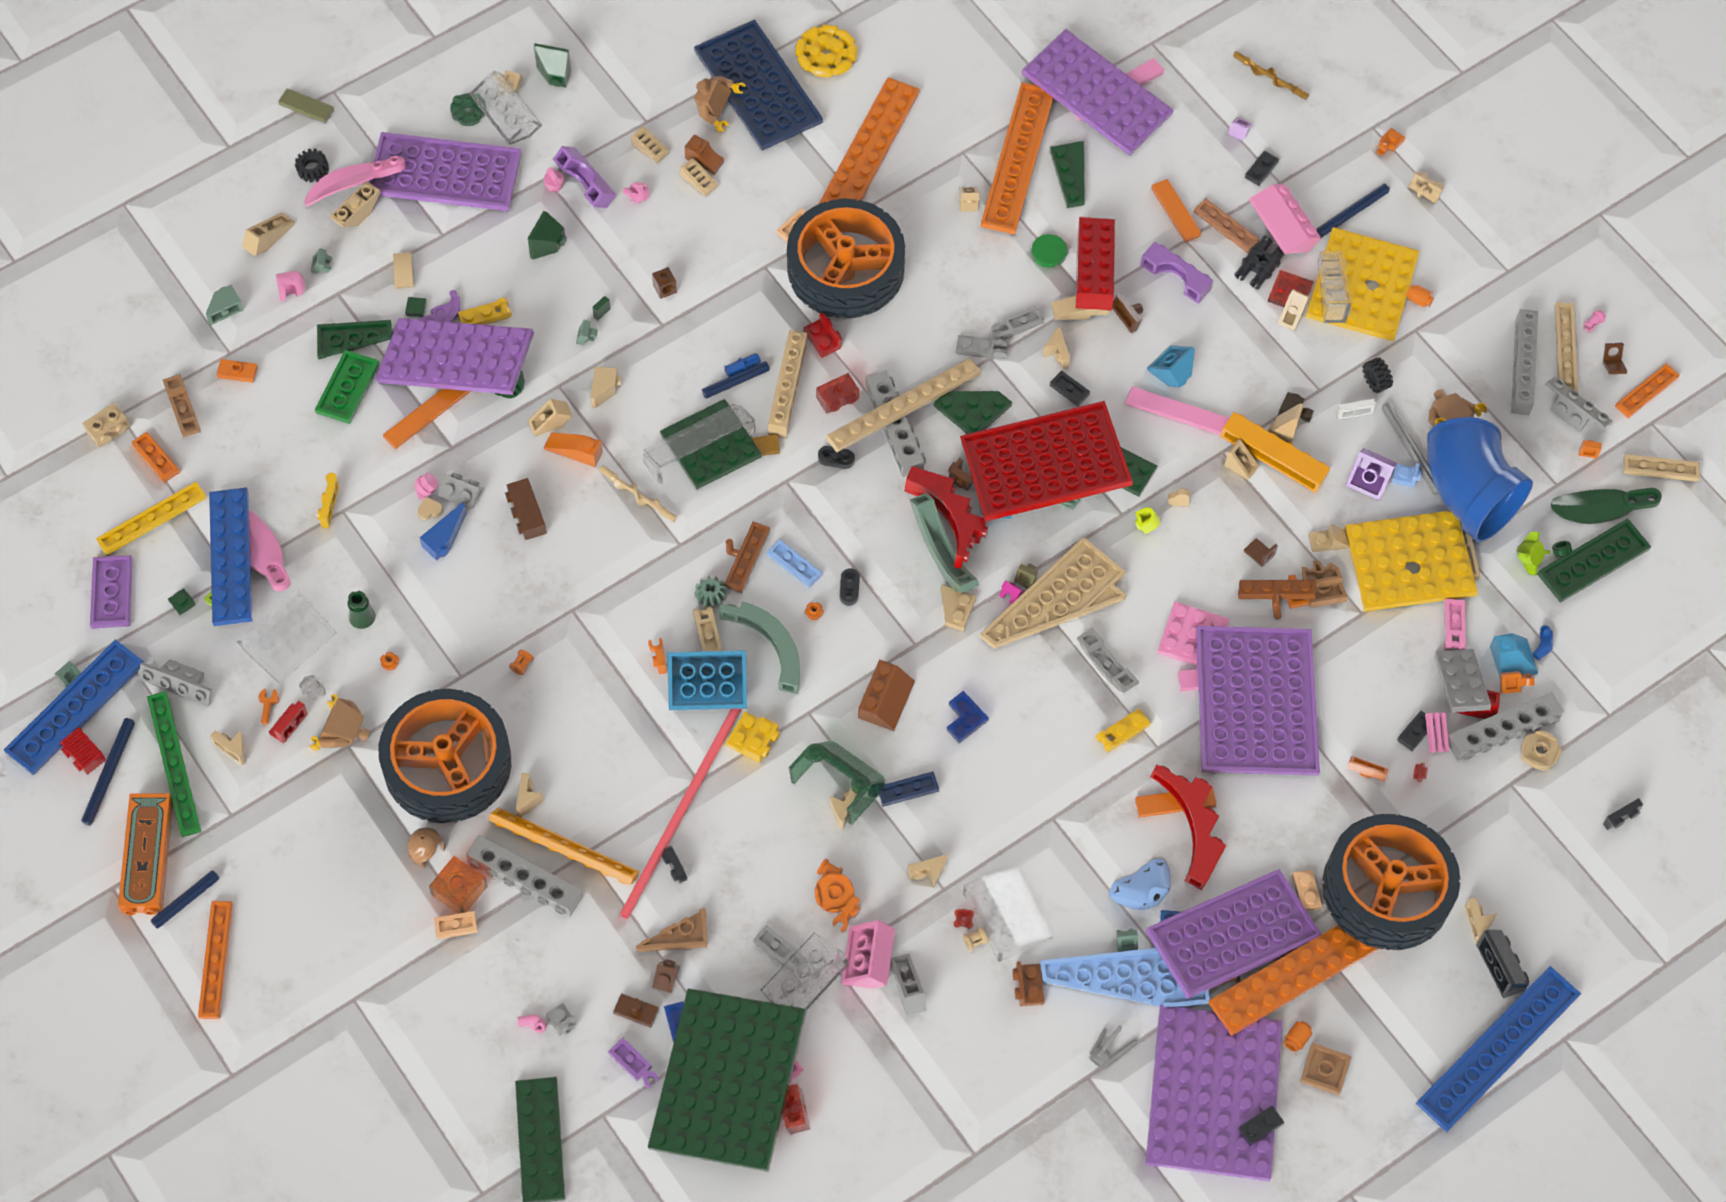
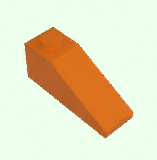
[544,432,603,467]

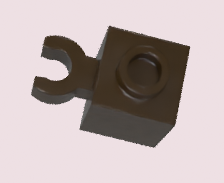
[1278,392,1314,422]

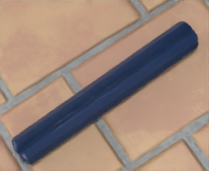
[702,361,770,399]
[150,870,219,929]

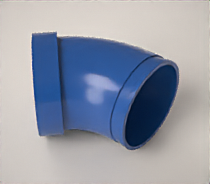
[1427,417,1533,542]

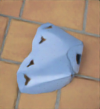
[1109,859,1171,910]

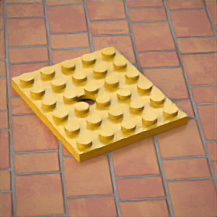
[1306,227,1420,342]
[1345,510,1478,612]

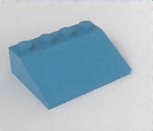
[668,650,747,711]

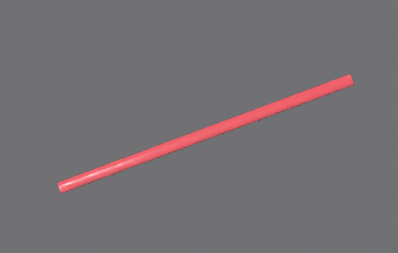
[620,709,742,919]

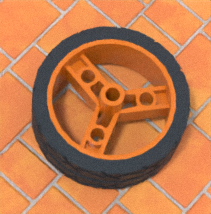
[786,198,905,319]
[378,688,512,823]
[1322,814,1461,950]

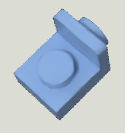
[1391,463,1422,488]

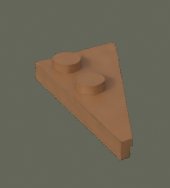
[636,908,708,952]

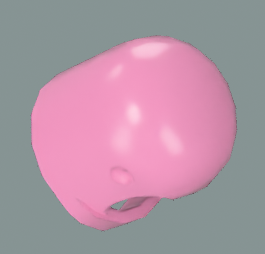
[276,271,306,301]

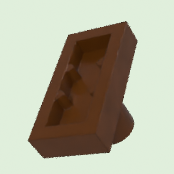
[1112,293,1143,333]
[613,993,659,1028]

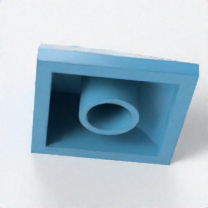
[1147,345,1195,387]
[1490,633,1538,678]

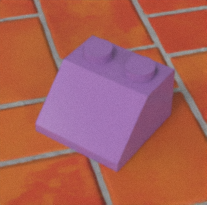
[1345,448,1397,501]

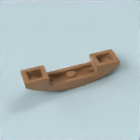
[163,374,201,438]

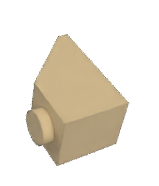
[591,367,621,408]
[528,399,573,436]

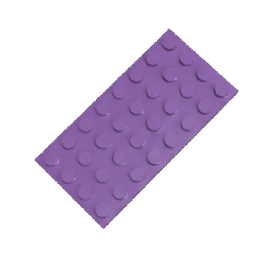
[1021,29,1174,156]
[369,132,522,211]
[376,318,534,395]
[1146,869,1322,999]

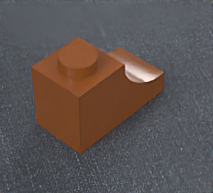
[684,134,724,175]

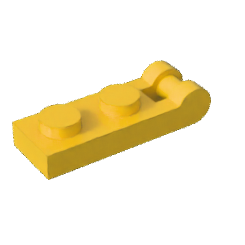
[458,297,512,325]
[317,473,339,528]
[1095,708,1150,753]

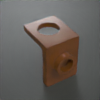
[1602,343,1627,375]
[1244,538,1278,567]

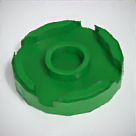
[1031,234,1068,268]

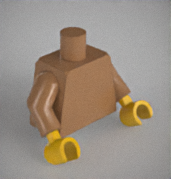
[694,76,746,132]
[1428,389,1487,427]
[309,694,371,751]

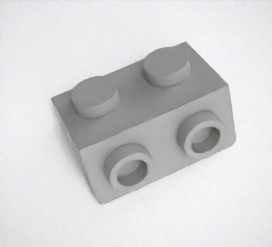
[437,472,484,509]

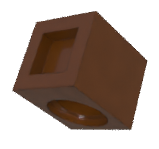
[652,267,677,299]

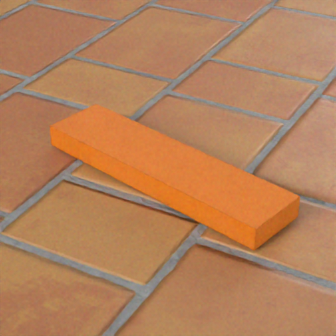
[1151,179,1201,242]
[1615,363,1680,419]
[1135,787,1217,818]

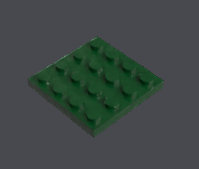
[660,399,762,490]

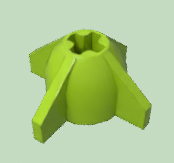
[1516,531,1550,575]

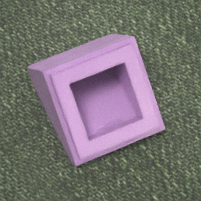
[1228,117,1252,140]

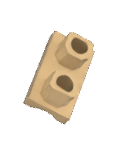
[1408,171,1444,203]

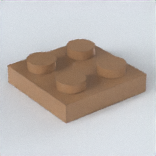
[1300,1043,1352,1096]

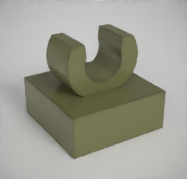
[1014,563,1038,588]

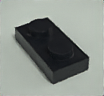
[1244,150,1279,186]
[1049,370,1090,407]
[1397,711,1435,752]
[1603,798,1644,830]
[1238,1105,1285,1146]

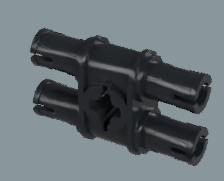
[1234,235,1285,290]

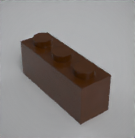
[505,478,547,540]

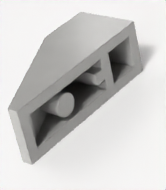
[890,954,927,1015]

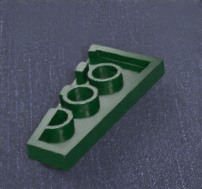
[1049,141,1085,208]
[317,320,392,360]

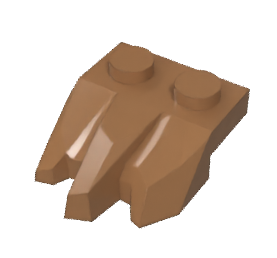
[1302,560,1348,608]

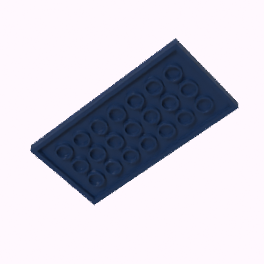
[694,19,823,151]

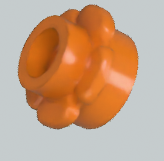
[805,602,824,620]
[380,652,399,671]

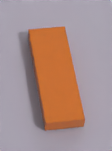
[132,432,180,483]

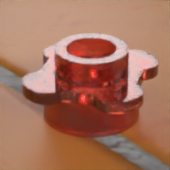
[953,909,974,929]

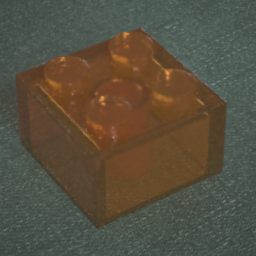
[429,856,488,914]

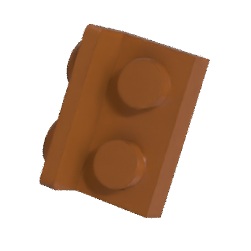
[1012,961,1045,1007]

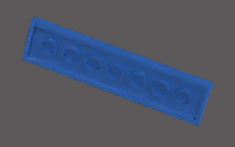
[209,487,253,626]
[3,639,144,775]

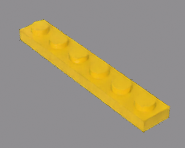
[96,482,207,556]

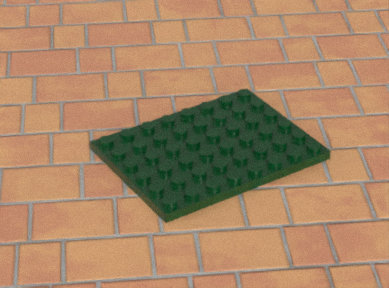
[647,988,807,1172]

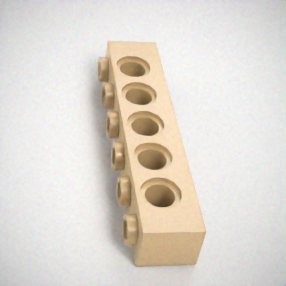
[768,330,807,438]

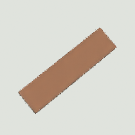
[1194,198,1260,253]

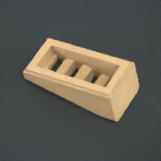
[631,126,670,163]
[680,158,718,197]

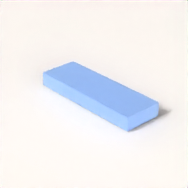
[767,539,822,588]

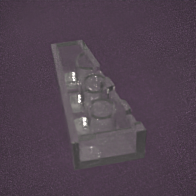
[1318,252,1351,323]

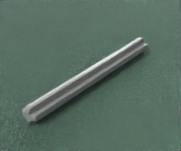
[1382,402,1439,495]

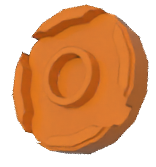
[815,872,854,913]

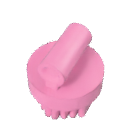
[544,167,564,192]
[623,182,649,203]
[414,473,439,499]

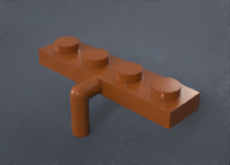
[724,521,770,593]
[1238,580,1317,619]

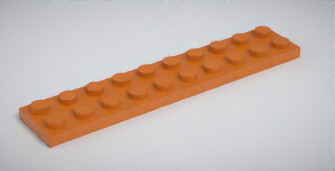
[819,77,920,204]
[980,82,1054,235]
[1208,906,1379,1036]

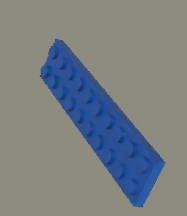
[1416,966,1581,1132]

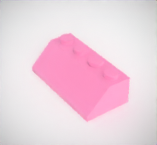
[1249,184,1321,254]

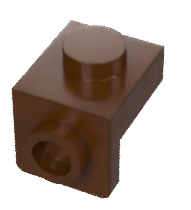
[948,458,972,491]
[652,959,680,993]

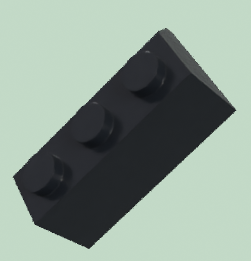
[1476,930,1529,999]

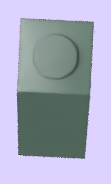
[206,285,243,326]

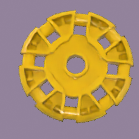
[795,25,858,78]

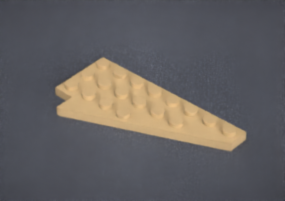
[980,537,1127,649]

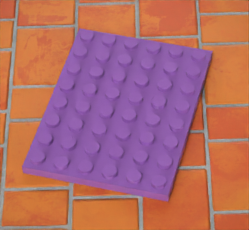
[1195,626,1320,776]
[1145,1005,1282,1181]

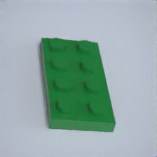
[315,350,380,424]

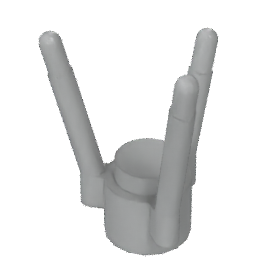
[1089,1025,1137,1068]

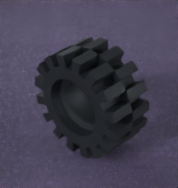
[294,148,329,183]
[1362,357,1393,393]

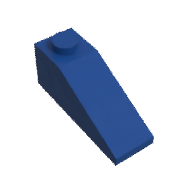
[419,502,467,561]

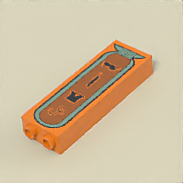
[118,793,173,915]

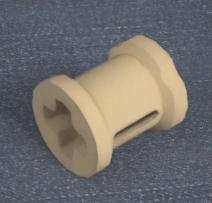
[962,926,988,951]

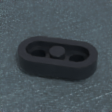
[818,446,855,469]
[839,568,860,606]
[661,845,688,883]

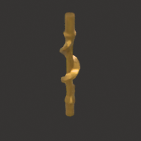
[1233,51,1309,100]

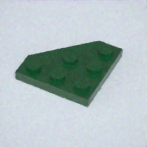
[934,391,1012,434]

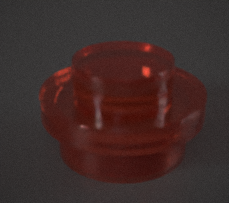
[1413,763,1428,782]

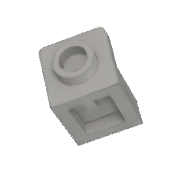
[546,1003,577,1036]

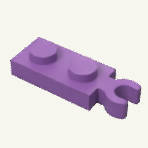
[608,1038,659,1089]

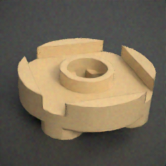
[1520,731,1561,770]

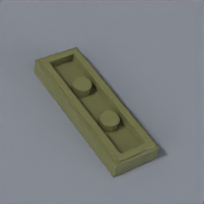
[278,88,334,123]

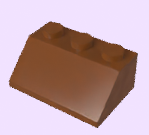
[858,659,915,731]

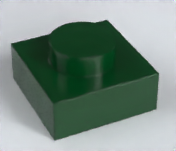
[168,588,196,616]

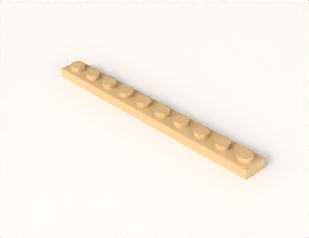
[826,358,981,452]

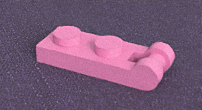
[1444,599,1466,650]

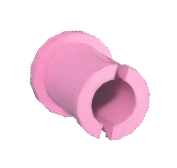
[1583,310,1606,332]

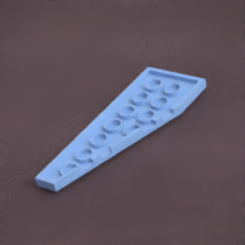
[1040,948,1210,1008]

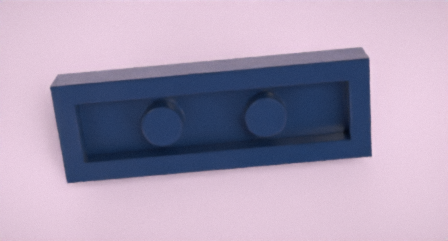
[877,771,939,807]

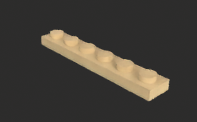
[1554,302,1578,397]

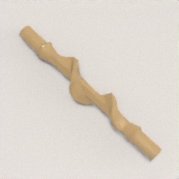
[599,465,677,522]

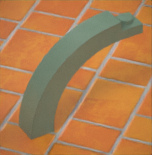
[910,493,979,593]
[719,601,800,694]

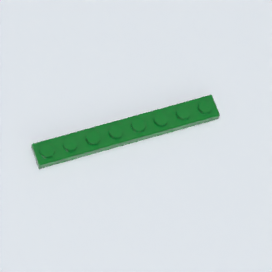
[147,691,202,838]

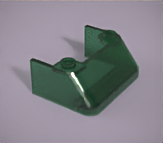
[789,741,885,825]

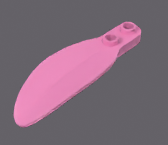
[305,156,406,206]
[249,510,291,591]

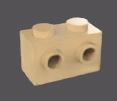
[82,403,130,447]

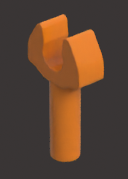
[258,688,279,725]

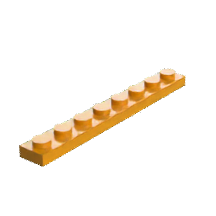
[489,807,640,885]

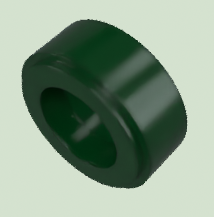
[1552,541,1572,556]

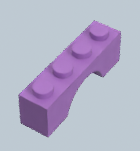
[553,146,617,208]
[1140,242,1213,304]

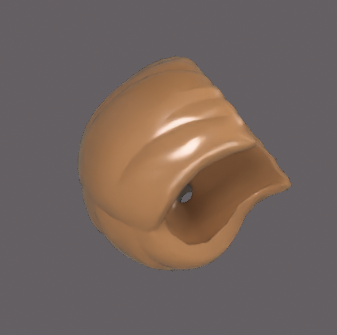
[407,827,445,868]

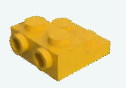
[725,711,780,763]

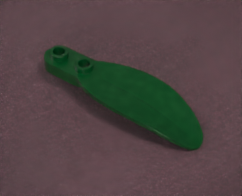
[1551,488,1662,524]

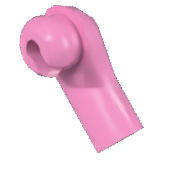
[518,1014,547,1033]

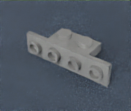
[1545,377,1613,432]
[139,659,212,706]

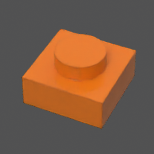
[1578,440,1602,459]

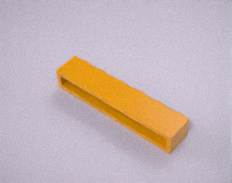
[1220,412,1331,493]

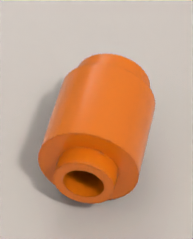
[1406,284,1434,308]
[1283,1021,1313,1052]

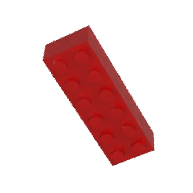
[1075,217,1115,311]

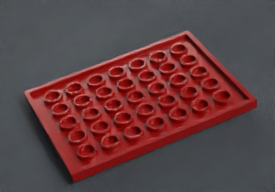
[960,401,1133,522]

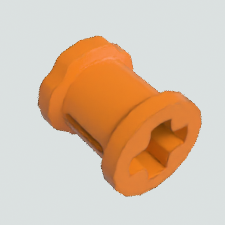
[509,649,534,675]
[817,859,843,875]

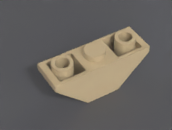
[330,182,380,228]

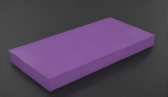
[90,555,133,629]

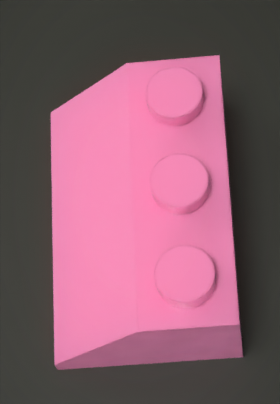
[841,920,895,989]

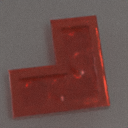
[1267,270,1314,308]

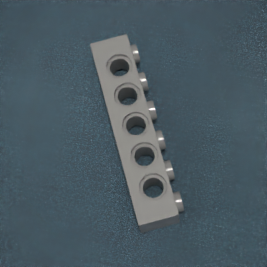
[1511,309,1538,416]
[865,370,926,477]
[1448,692,1564,761]
[466,835,583,917]

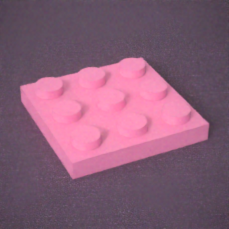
[1157,601,1229,666]

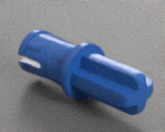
[724,353,761,377]

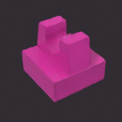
[999,581,1025,604]

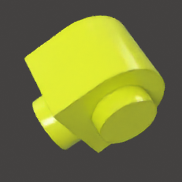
[1135,507,1160,534]

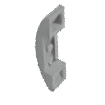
[1077,628,1139,693]

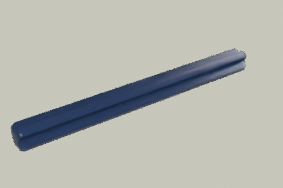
[1316,183,1390,238]
[81,718,135,826]

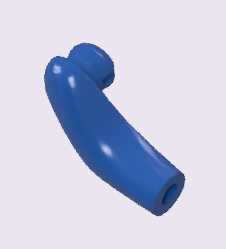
[1533,625,1553,661]

